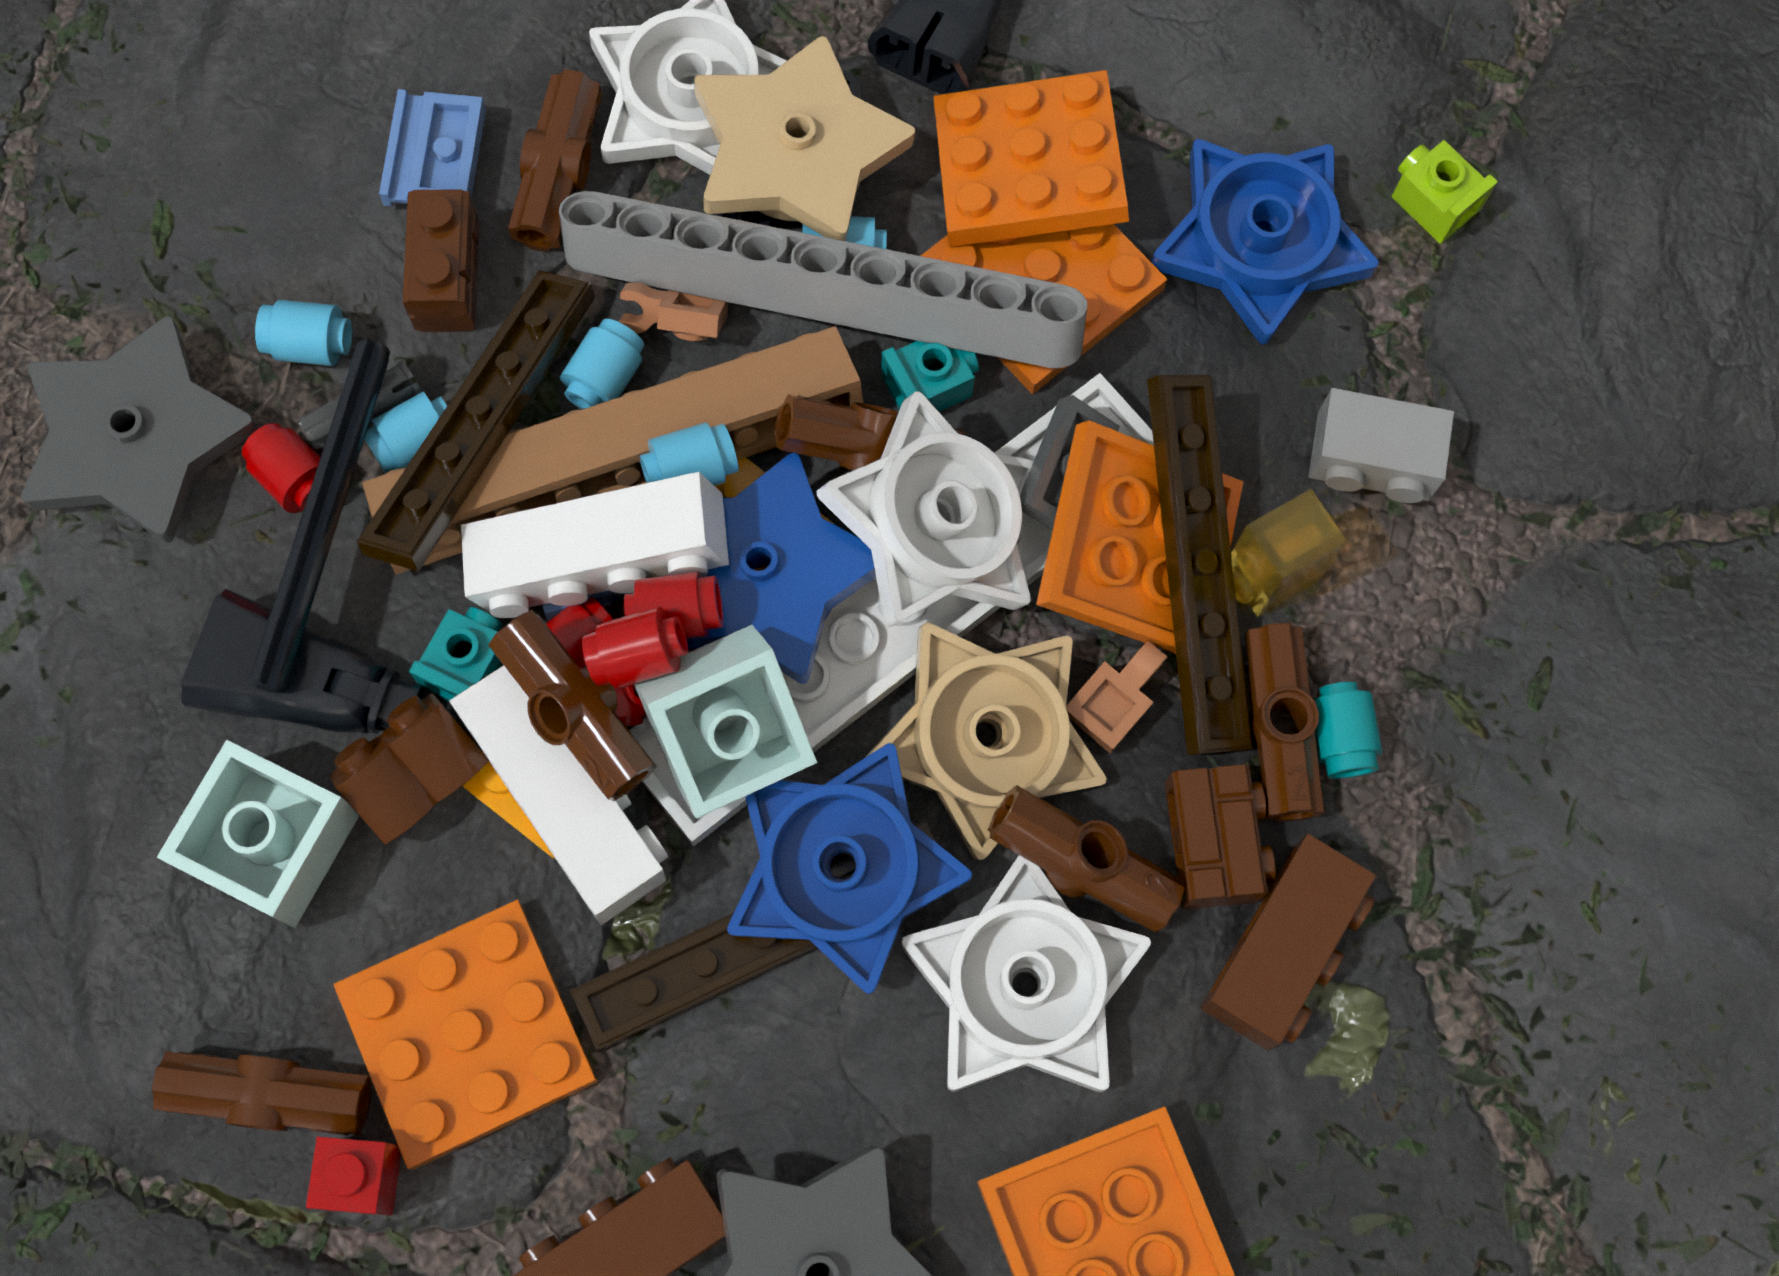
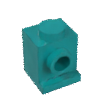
[881,341,979,412]
[409,607,503,702]

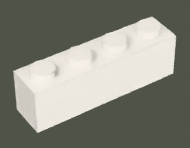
[461,472,729,618]
[450,665,668,925]

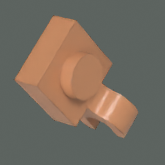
[619,282,729,341]
[1066,641,1167,754]

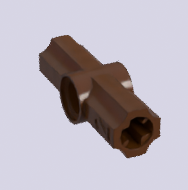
[508,69,602,252]
[774,394,966,470]
[488,610,657,802]
[1245,623,1324,822]
[988,785,1185,932]
[151,1051,371,1136]

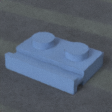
[379,89,486,206]

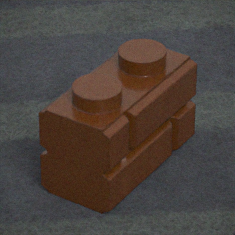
[403,189,479,332]
[1164,764,1276,910]

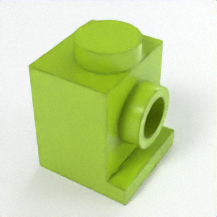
[1391,140,1498,244]

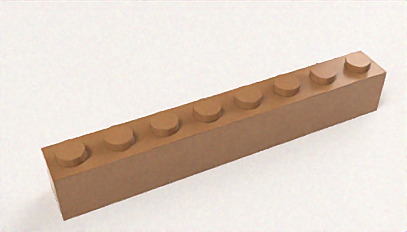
[362,326,863,575]

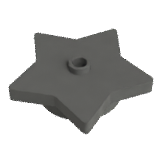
[21,316,258,543]
[717,1145,932,1276]

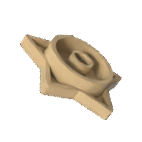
[694,36,915,241]
[865,622,1107,860]

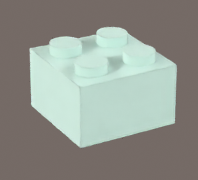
[634,625,817,819]
[157,740,360,928]

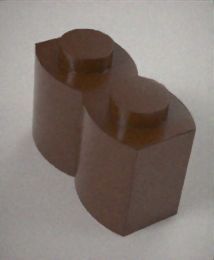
[329,693,489,844]

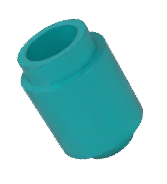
[1313,682,1383,779]

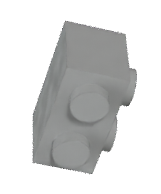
[1308,388,1454,503]

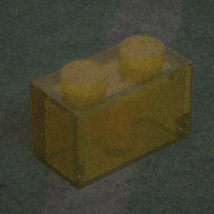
[1231,489,1347,617]

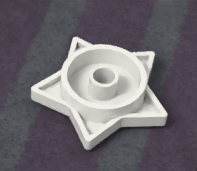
[589,0,787,175]
[817,391,1034,627]
[902,855,1151,1093]

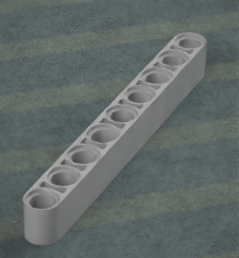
[559,191,1087,368]

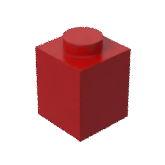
[306,1137,401,1216]

